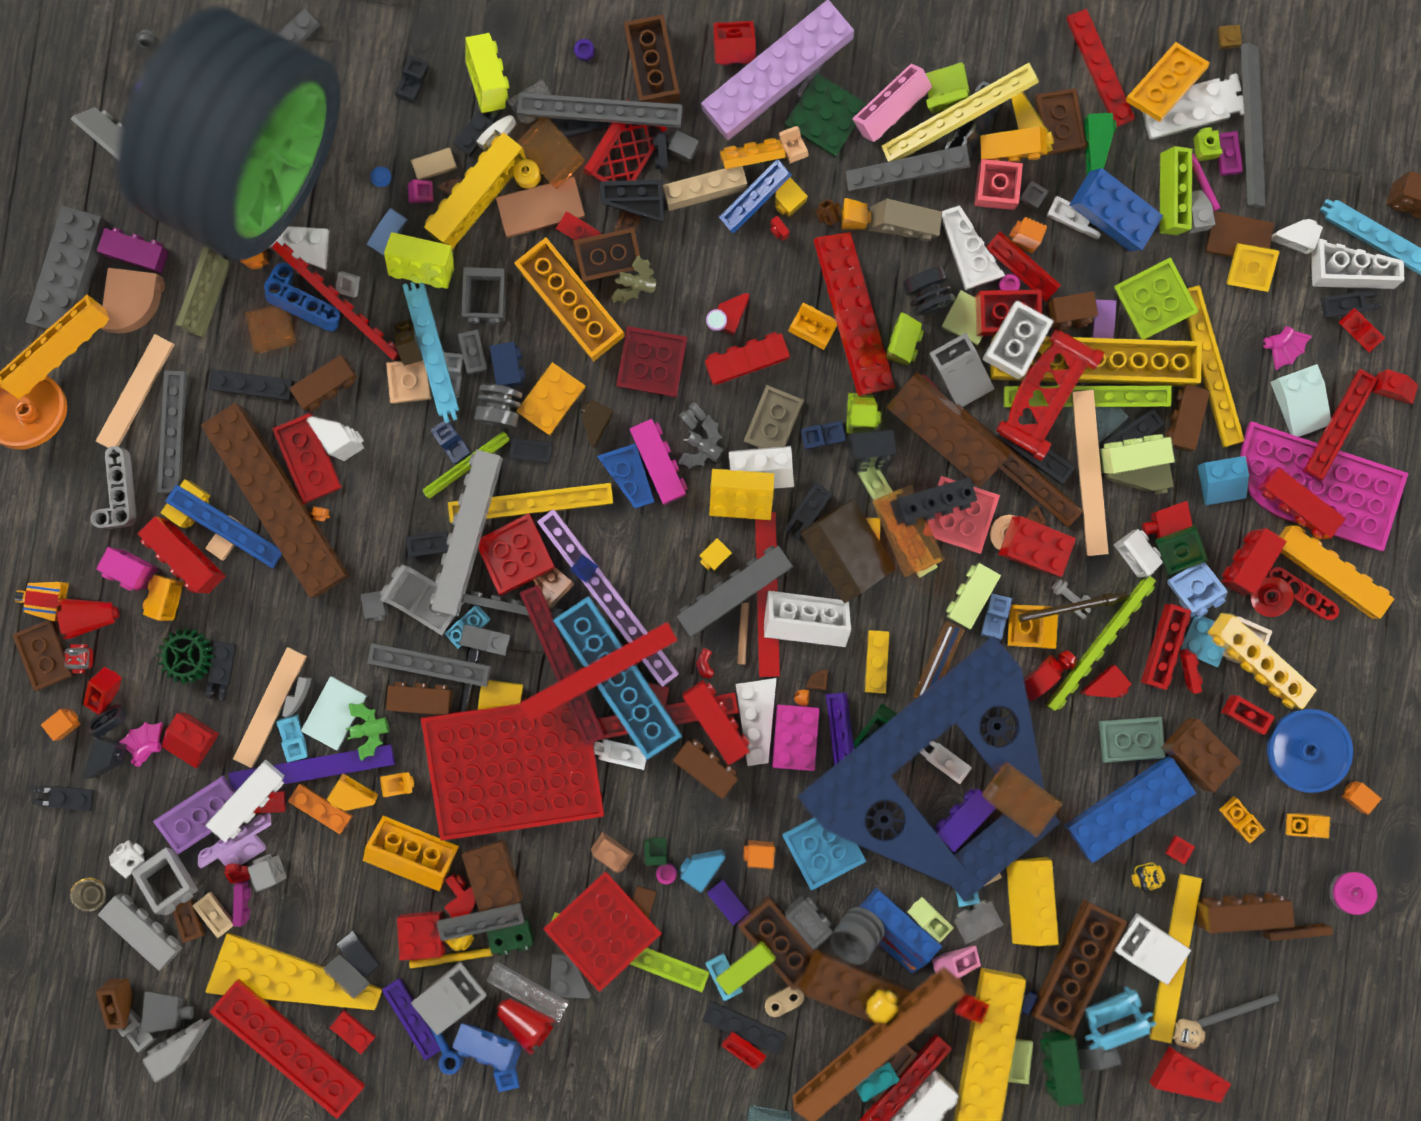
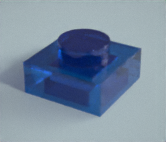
[569,554,599,583]
[1021,990,1038,1015]

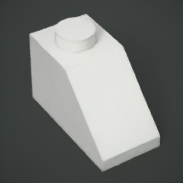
[1271,219,1323,254]

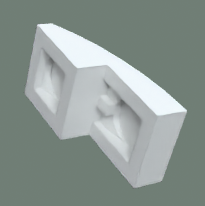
[477,115,516,151]

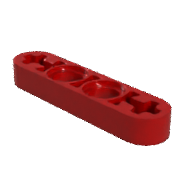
[1266,567,1339,620]

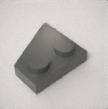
[550,953,591,998]

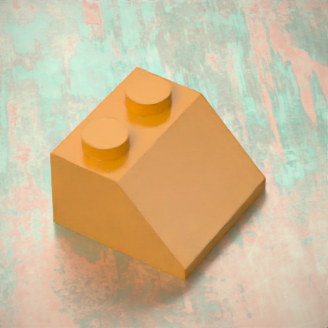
[143,575,184,621]
[1007,605,1058,649]

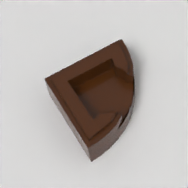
[439,178,463,195]
[1026,505,1047,525]
[805,670,828,690]

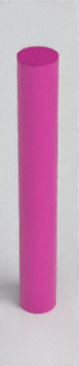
[1192,153,1220,212]

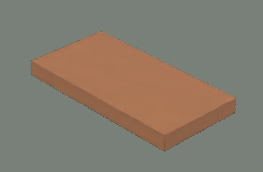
[496,177,585,238]

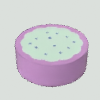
[706,309,727,331]

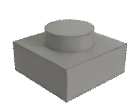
[336,271,360,298]

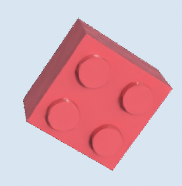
[974,159,1023,210]

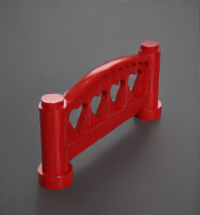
[996,330,1105,461]

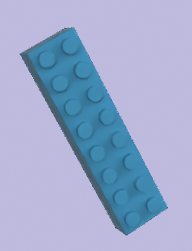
[554,597,682,760]

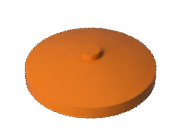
[0,376,67,449]

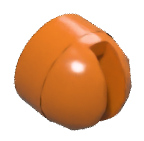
[794,689,809,706]

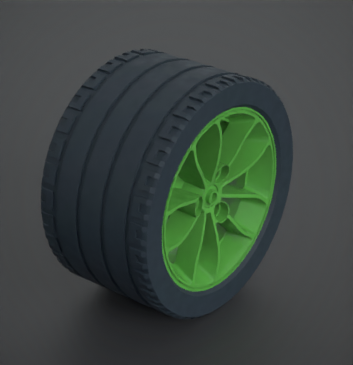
[117,6,340,260]

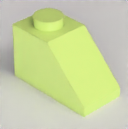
[908,897,954,942]

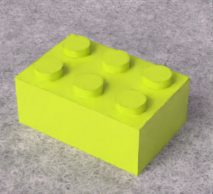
[465,33,509,113]
[384,232,454,289]

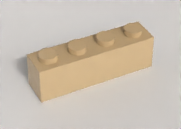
[663,166,747,211]

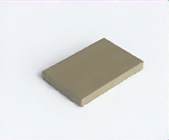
[743,385,804,449]

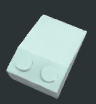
[1271,364,1331,437]

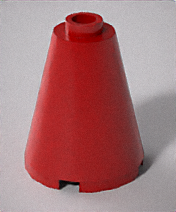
[57,598,119,639]
[497,998,556,1055]

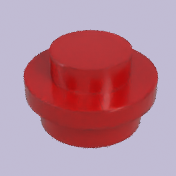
[1058,650,1078,670]

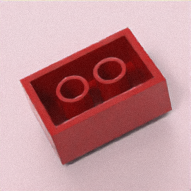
[975,290,1042,336]
[998,516,1076,577]
[1221,528,1287,596]

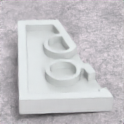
[268,227,329,271]

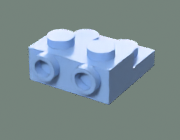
[1167,562,1228,618]

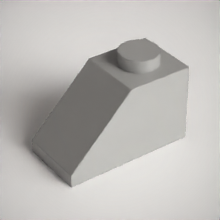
[1188,190,1215,234]

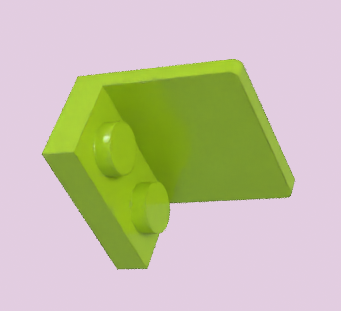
[925,63,971,114]

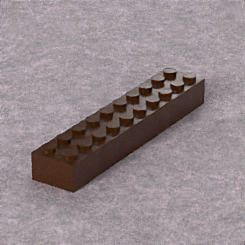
[201,403,350,598]

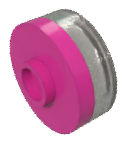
[1329,872,1377,915]

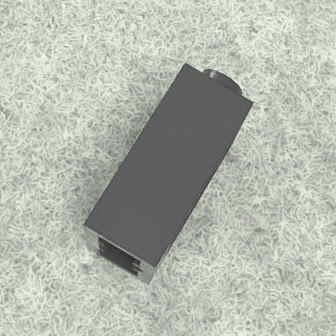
[462,267,507,324]

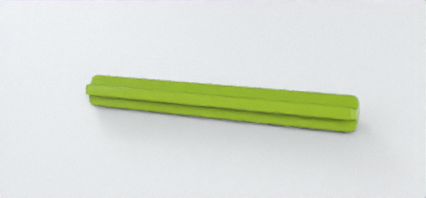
[423,432,510,498]

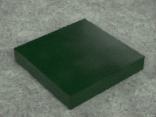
[1155,525,1208,575]

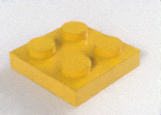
[1226,243,1280,292]

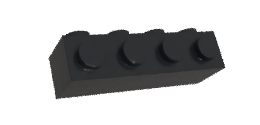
[890,477,978,527]

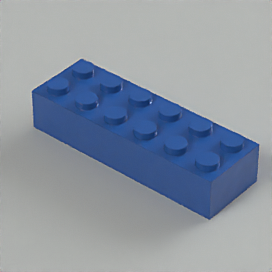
[1064,757,1196,863]

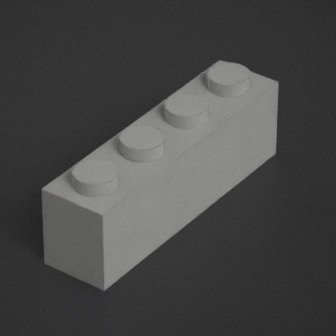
[98,893,182,971]

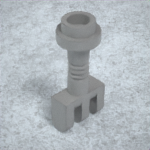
[1052,579,1091,620]

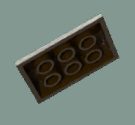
[800,498,896,604]

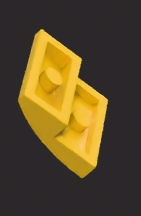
[478,680,523,709]

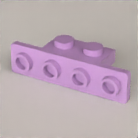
[198,813,271,868]

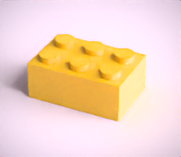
[709,469,774,520]

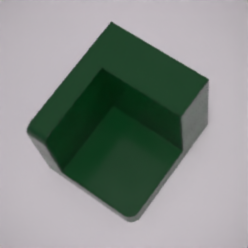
[645,837,667,866]

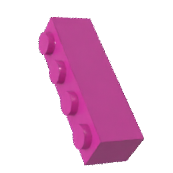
[630,419,688,505]

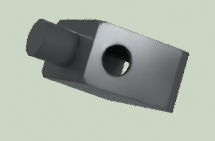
[141,992,194,1033]

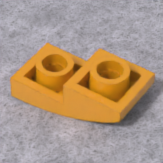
[1219,796,1265,844]

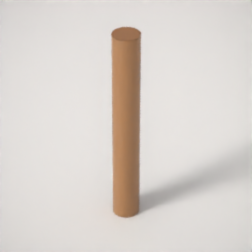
[737,603,749,665]

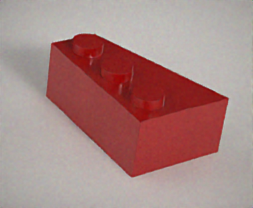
[1149,1046,1231,1103]

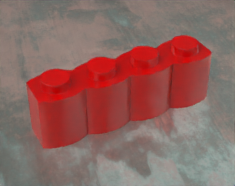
[705,332,790,386]

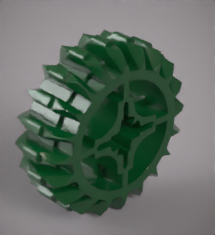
[157,628,214,684]

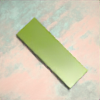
[715,942,776,995]

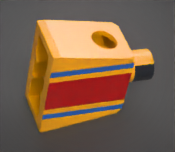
[14,582,69,621]

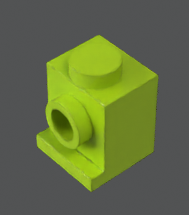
[1193,128,1223,161]

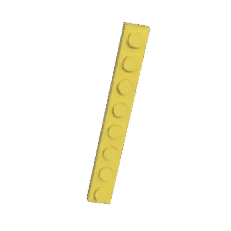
[882,63,1039,162]

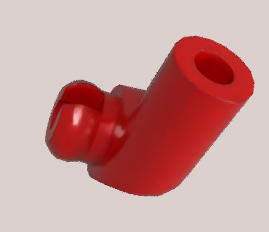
[696,648,714,679]

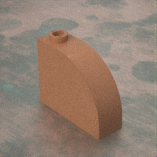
[100,268,165,333]

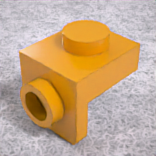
[380,772,414,797]

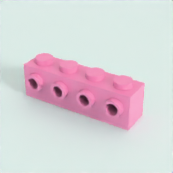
[852,64,932,142]

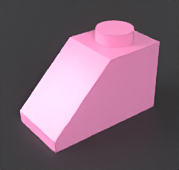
[932,946,981,978]

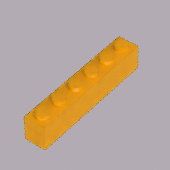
[0,295,109,399]
[1280,525,1394,619]

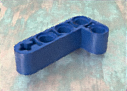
[264,262,340,331]

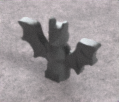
[678,415,724,469]

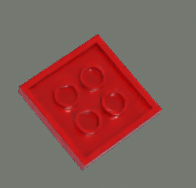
[478,513,556,596]

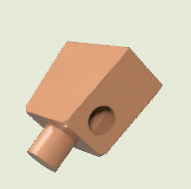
[591,832,635,872]

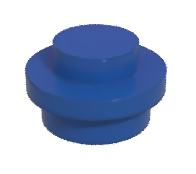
[371,167,391,187]

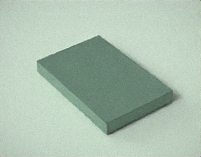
[1099,716,1166,763]

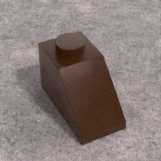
[96,978,133,1029]

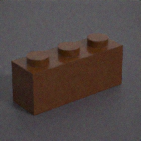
[289,355,358,411]
[1165,384,1210,452]
[386,682,453,715]

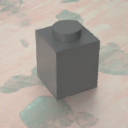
[666,130,699,164]
[361,591,389,622]

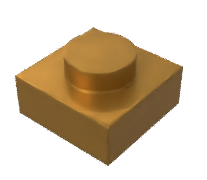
[1217,25,1242,49]

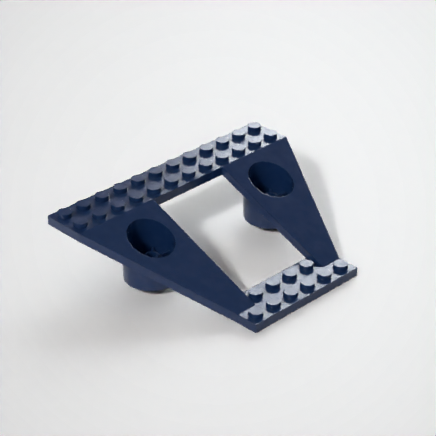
[797,636,1061,902]

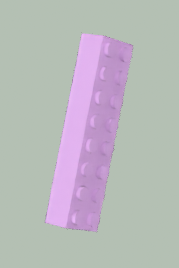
[701,0,854,141]

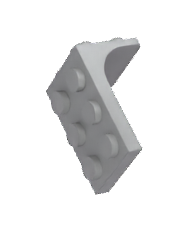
[380,565,464,636]

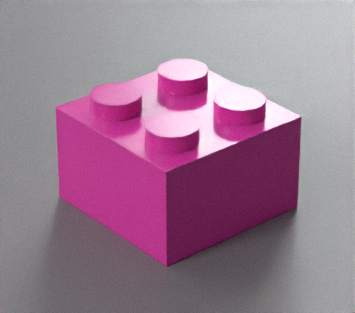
[97,547,159,591]

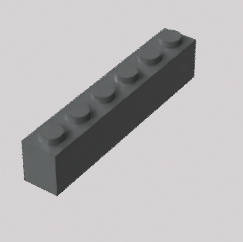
[676,545,794,637]

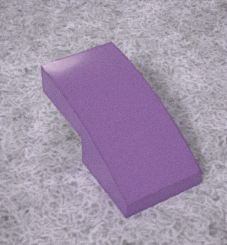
[1091,300,1116,339]

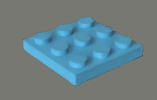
[782,817,866,891]

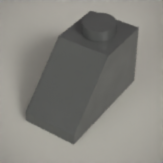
[459,624,510,655]
[1076,1042,1121,1070]

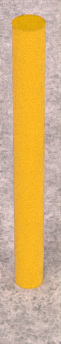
[409,948,493,969]

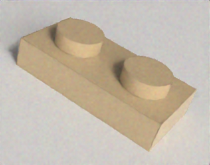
[193,892,233,938]

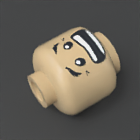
[1172,1019,1205,1049]

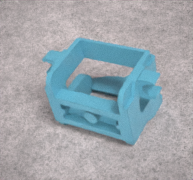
[1083,986,1156,1050]

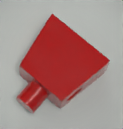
[1142,501,1192,539]

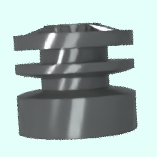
[474,384,523,429]
[829,907,885,965]

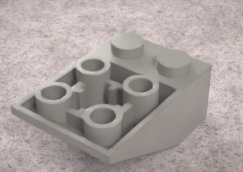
[929,333,994,407]
[411,961,487,1035]
[143,1018,212,1082]

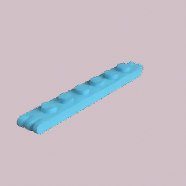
[1320,199,1421,275]
[403,282,459,423]

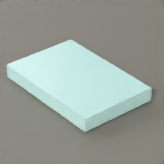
[301,676,368,750]

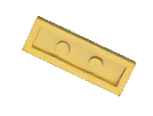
[864,630,889,693]

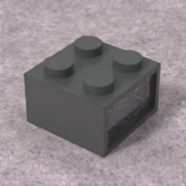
[783,895,833,949]

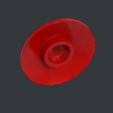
[1250,577,1294,617]

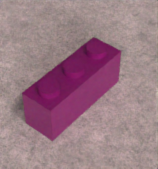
[97,227,169,274]

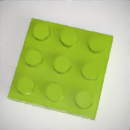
[1113,257,1199,340]

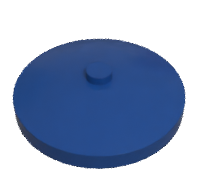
[1267,709,1353,793]

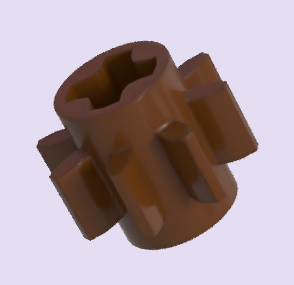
[816,200,842,226]

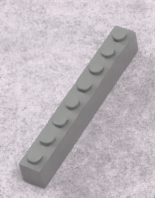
[430,450,503,616]

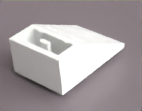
[1114,913,1191,985]

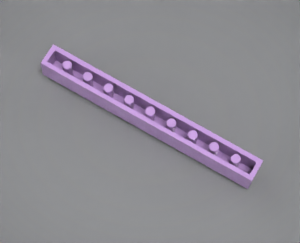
[537,509,679,687]

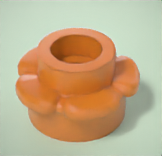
[310,506,330,521]

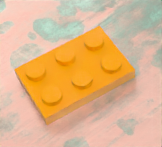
[720,138,786,169]
[516,362,586,436]

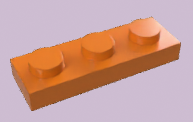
[288,783,353,834]

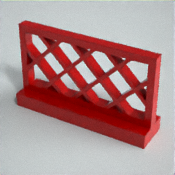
[583,100,667,181]

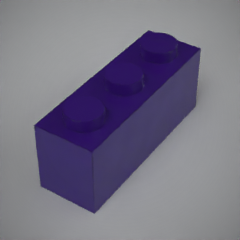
[934,788,997,852]

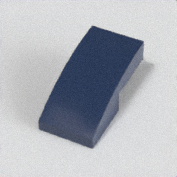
[801,420,847,449]
[430,421,472,466]

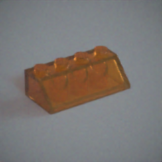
[872,484,944,577]

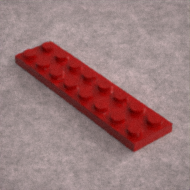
[813,232,895,396]
[210,978,365,1119]

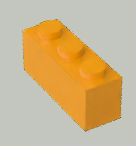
[980,126,1047,163]

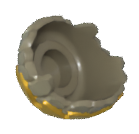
[70,878,106,912]

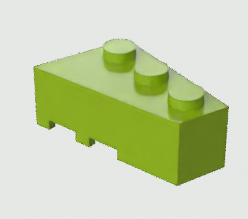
[846,393,881,434]

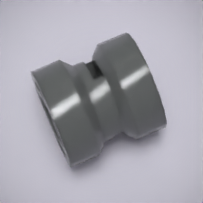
[678,402,707,430]

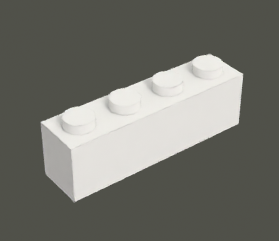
[206,759,284,842]

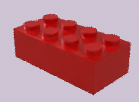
[138,516,226,594]

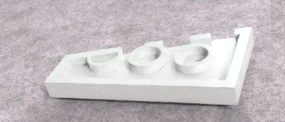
[941,206,1005,290]
[736,678,776,766]

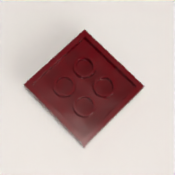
[616,326,687,398]

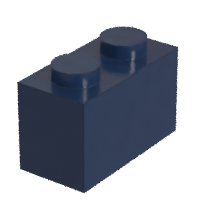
[490,342,526,387]

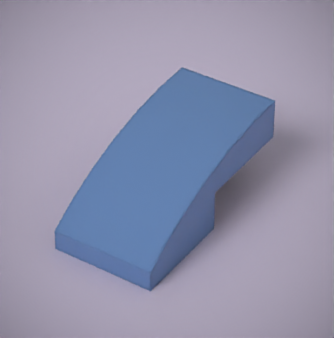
[367,208,408,255]
[980,593,1012,641]

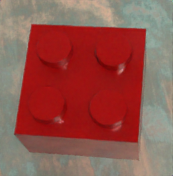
[397,911,445,960]

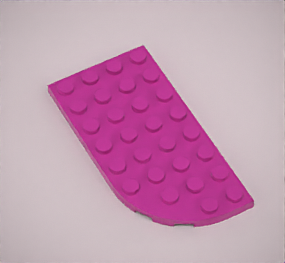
[1240,421,1409,552]

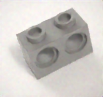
[248,854,287,892]

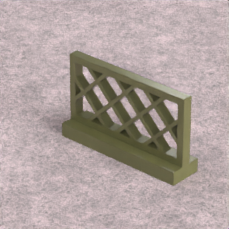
[176,247,231,338]

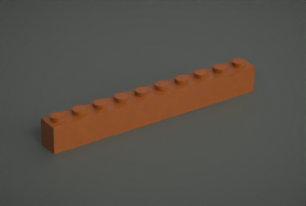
[792,966,965,1121]

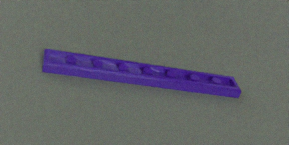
[228,744,395,792]

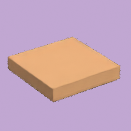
[386,361,432,404]

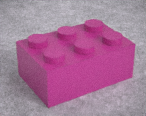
[772,704,819,771]

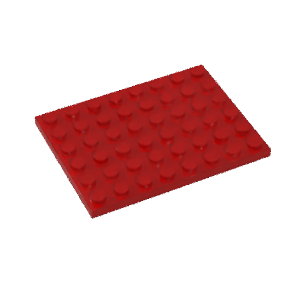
[421,702,604,841]

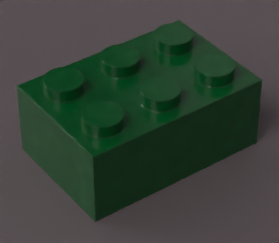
[1040,1030,1084,1106]

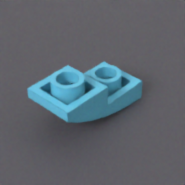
[445,605,491,649]

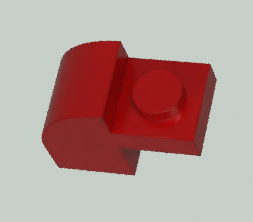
[1023,655,1065,702]
[444,873,477,918]

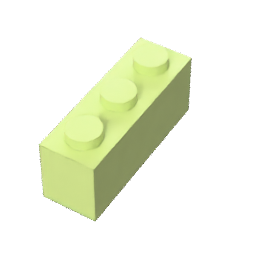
[946,563,1001,629]

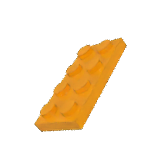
[1126,42,1210,122]

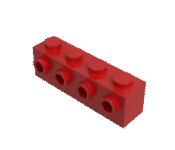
[1258,467,1346,540]
[1140,604,1191,690]
[683,679,750,765]

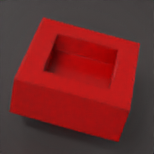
[770,216,790,241]
[1165,835,1195,865]

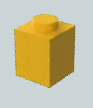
[700,538,732,571]

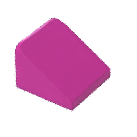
[408,180,433,203]

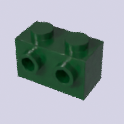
[487,917,534,956]

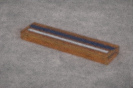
[913,621,965,698]

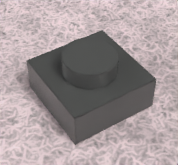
[1019,181,1049,210]

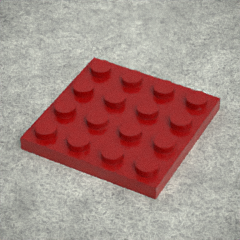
[544,871,662,992]

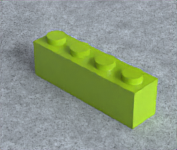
[1160,146,1192,235]

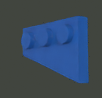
[597,444,655,509]

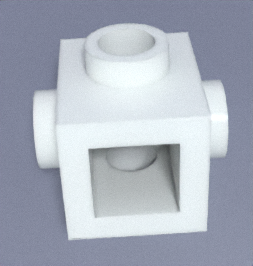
[109,840,145,878]

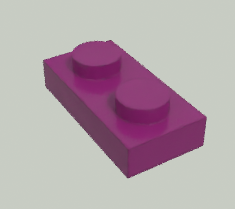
[1218,131,1243,176]
[233,881,251,927]

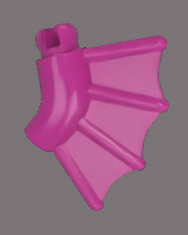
[1263,326,1312,370]
[119,722,163,767]

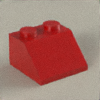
[713,21,756,65]
[162,712,219,769]

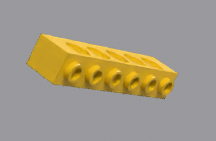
[1207,613,1316,710]

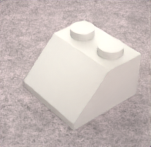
[1114,529,1163,578]

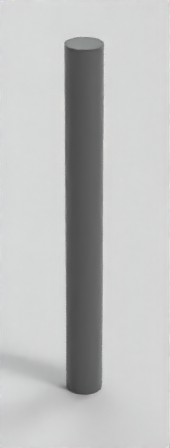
[1197,993,1279,1028]

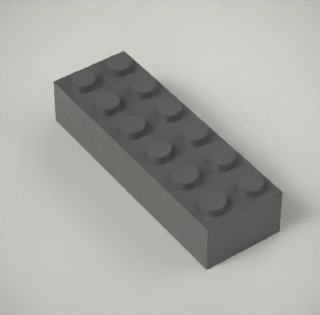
[26,206,110,330]

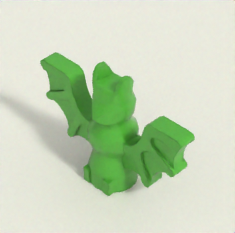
[345,702,389,760]

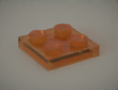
[245,306,296,353]

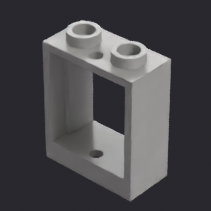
[131,848,198,915]

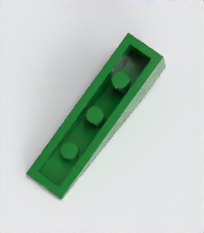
[1084,113,1116,175]

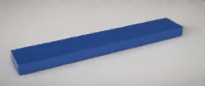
[165,484,282,568]

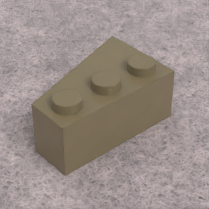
[867,199,942,241]

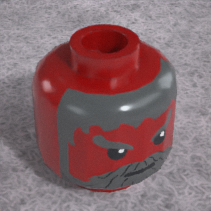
[64,644,93,673]

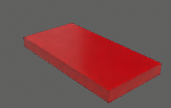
[272,413,342,504]

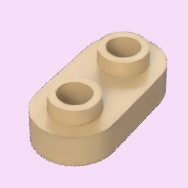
[765,986,804,1017]

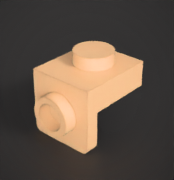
[779,126,809,163]

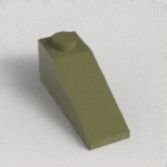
[1104,463,1174,495]

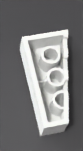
[1311,239,1404,289]

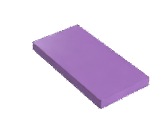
[153,776,235,855]

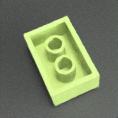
[1099,434,1175,473]

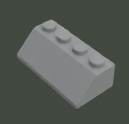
[71,107,122,158]

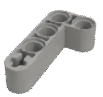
[91,446,137,529]

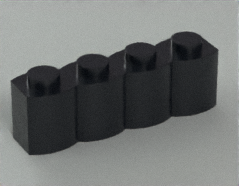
[945,81,1001,161]

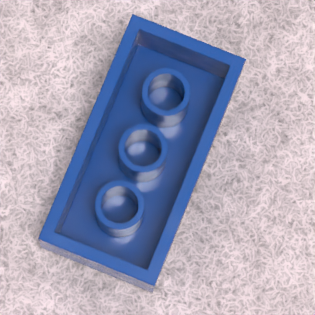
[1069,168,1163,252]

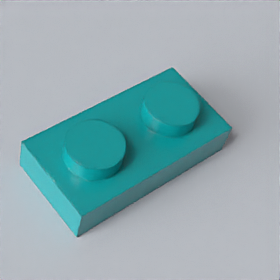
[855,1060,900,1102]

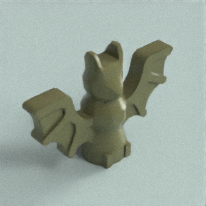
[611,256,656,303]

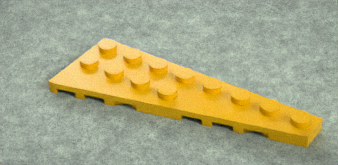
[205,933,383,1010]

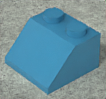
[1197,456,1249,505]
[680,850,725,892]

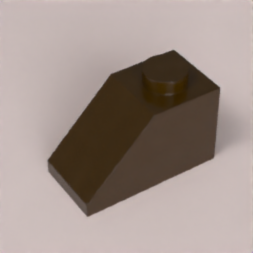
[581,399,614,448]

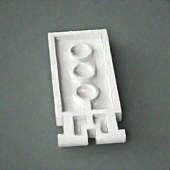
[1142,74,1244,140]

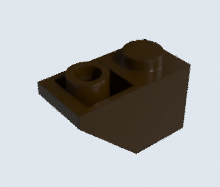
[393,319,423,366]

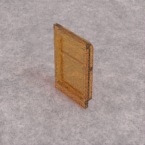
[517,117,585,189]

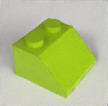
[886,312,924,366]

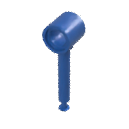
[429,1026,463,1075]

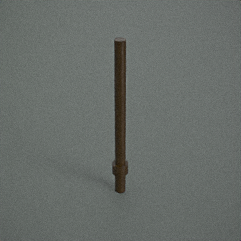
[1018,592,1128,622]

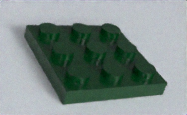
[784,73,867,158]

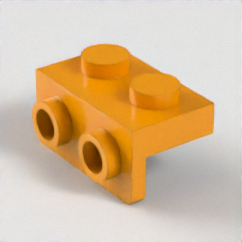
[788,303,837,350]

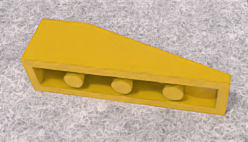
[1012,92,1054,152]

